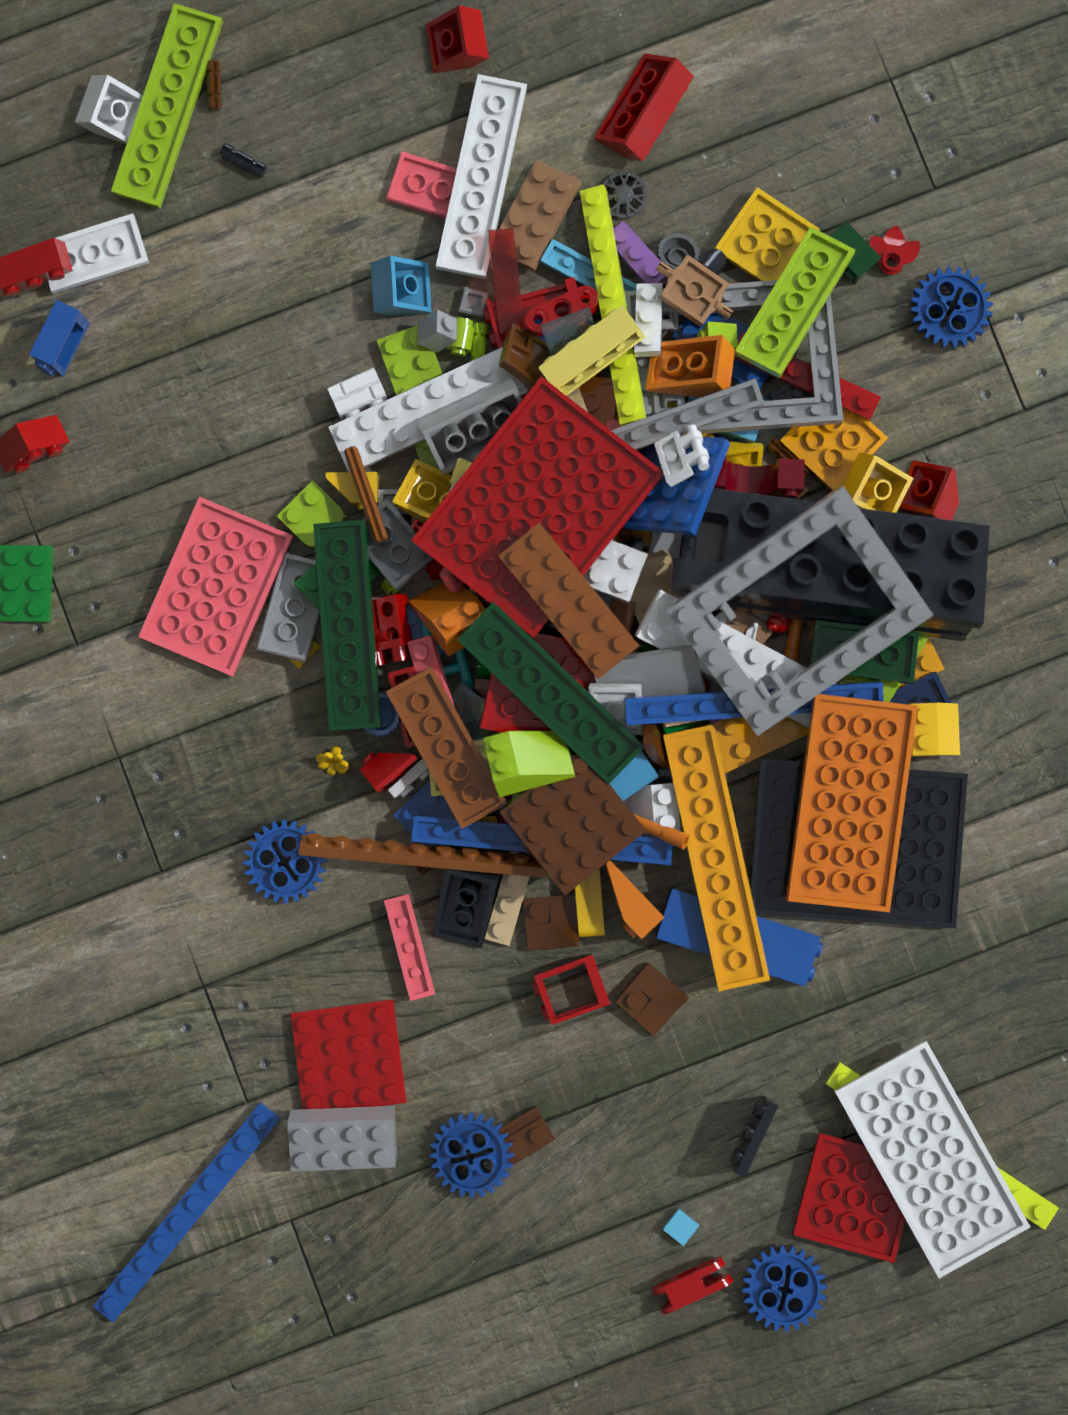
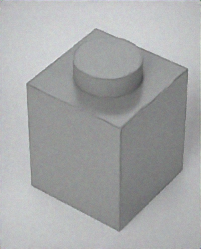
[418,310,457,353]

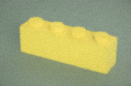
[538,305,645,396]

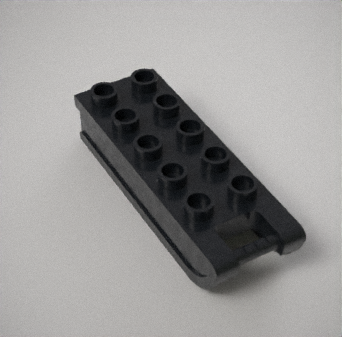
[669,488,990,641]

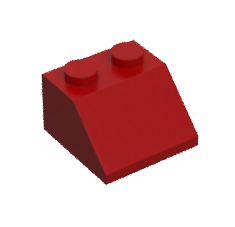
[425,5,489,73]

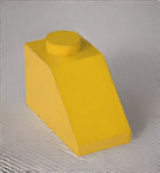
[326,472,379,511]

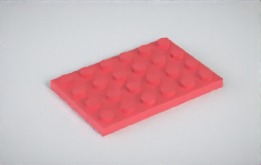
[138,497,294,677]

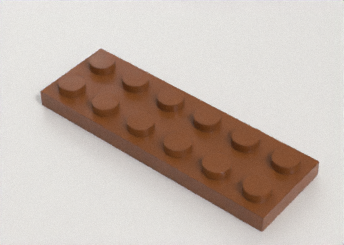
[498,523,639,679]
[386,666,508,829]

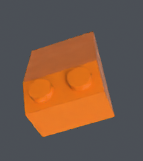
[646,335,735,398]
[408,582,486,656]
[605,860,664,939]

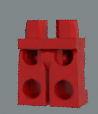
[372,594,413,666]

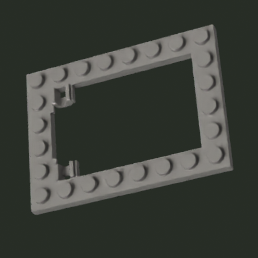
[625,280,843,435]
[666,485,933,736]

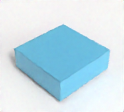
[663,1208,700,1246]

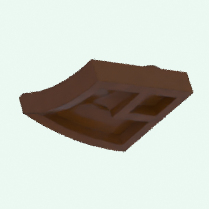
[498,323,556,391]
[643,723,670,769]
[523,894,579,951]
[614,962,690,1036]

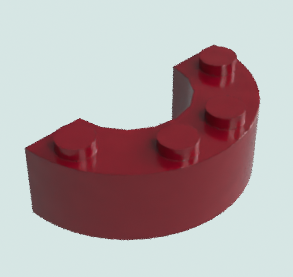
[714,456,805,499]

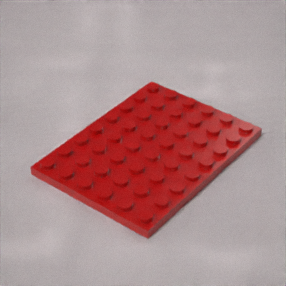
[411,376,664,638]

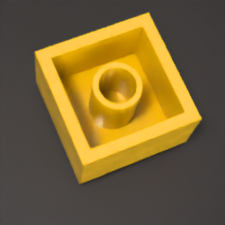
[843,453,913,513]

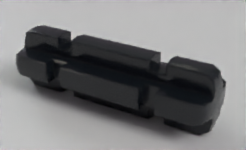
[219,143,267,178]

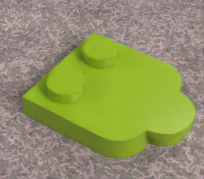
[277,480,344,548]

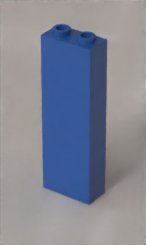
[656,888,823,987]

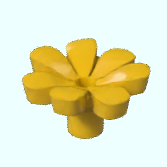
[316,747,349,775]

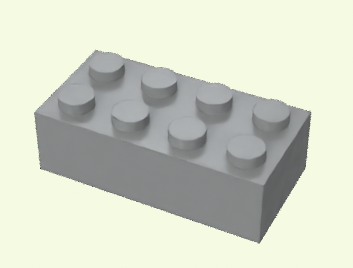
[418,377,522,475]
[287,1106,397,1172]

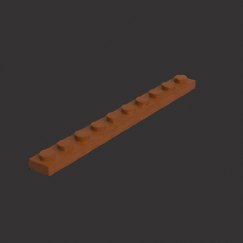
[299,833,549,878]

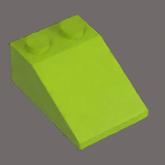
[483,731,575,797]

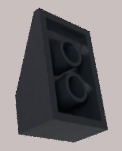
[432,869,500,948]

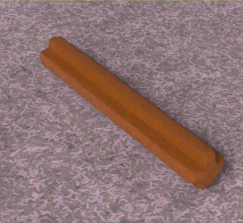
[344,446,388,543]

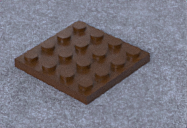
[499,753,647,896]

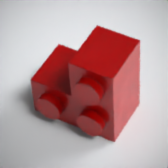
[0,415,70,474]

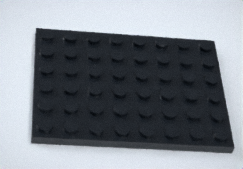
[750,758,968,928]

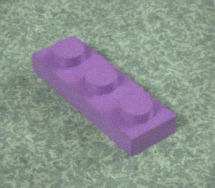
[613,221,668,284]

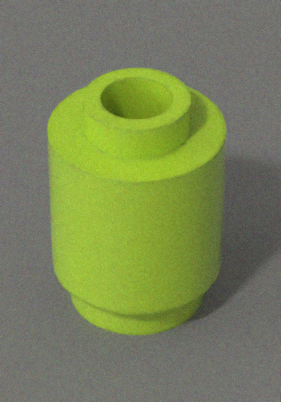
[446,317,475,357]

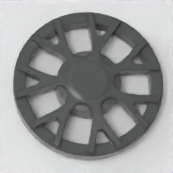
[603,171,647,219]

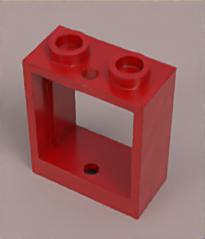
[531,954,610,1025]

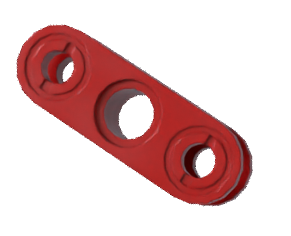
[525,286,599,338]
[651,1256,733,1314]

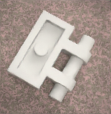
[654,425,709,487]

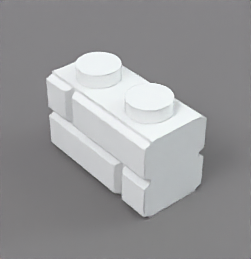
[327,368,387,420]

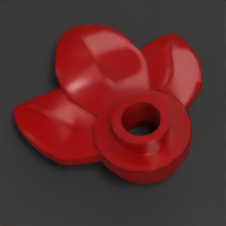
[869,225,920,275]

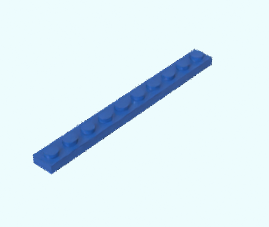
[624,681,884,725]
[411,816,673,865]
[93,1102,281,1323]

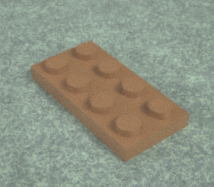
[492,160,582,271]

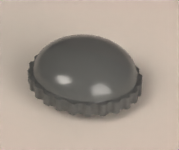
[657,233,700,269]

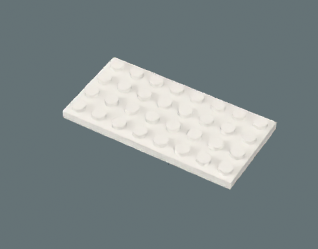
[834,1040,1030,1278]

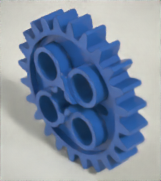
[909,266,993,350]
[243,820,328,904]
[430,1112,514,1199]
[741,1244,827,1332]

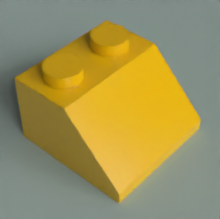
[910,703,960,757]

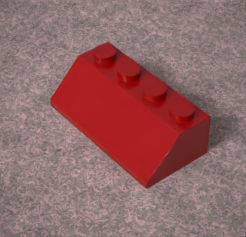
[593,53,694,162]

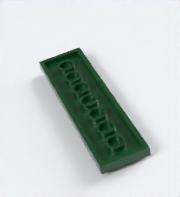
[313,520,382,731]
[457,601,644,784]

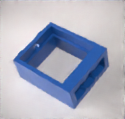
[29,300,90,377]

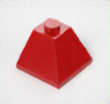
[899,460,959,520]
[360,753,420,793]

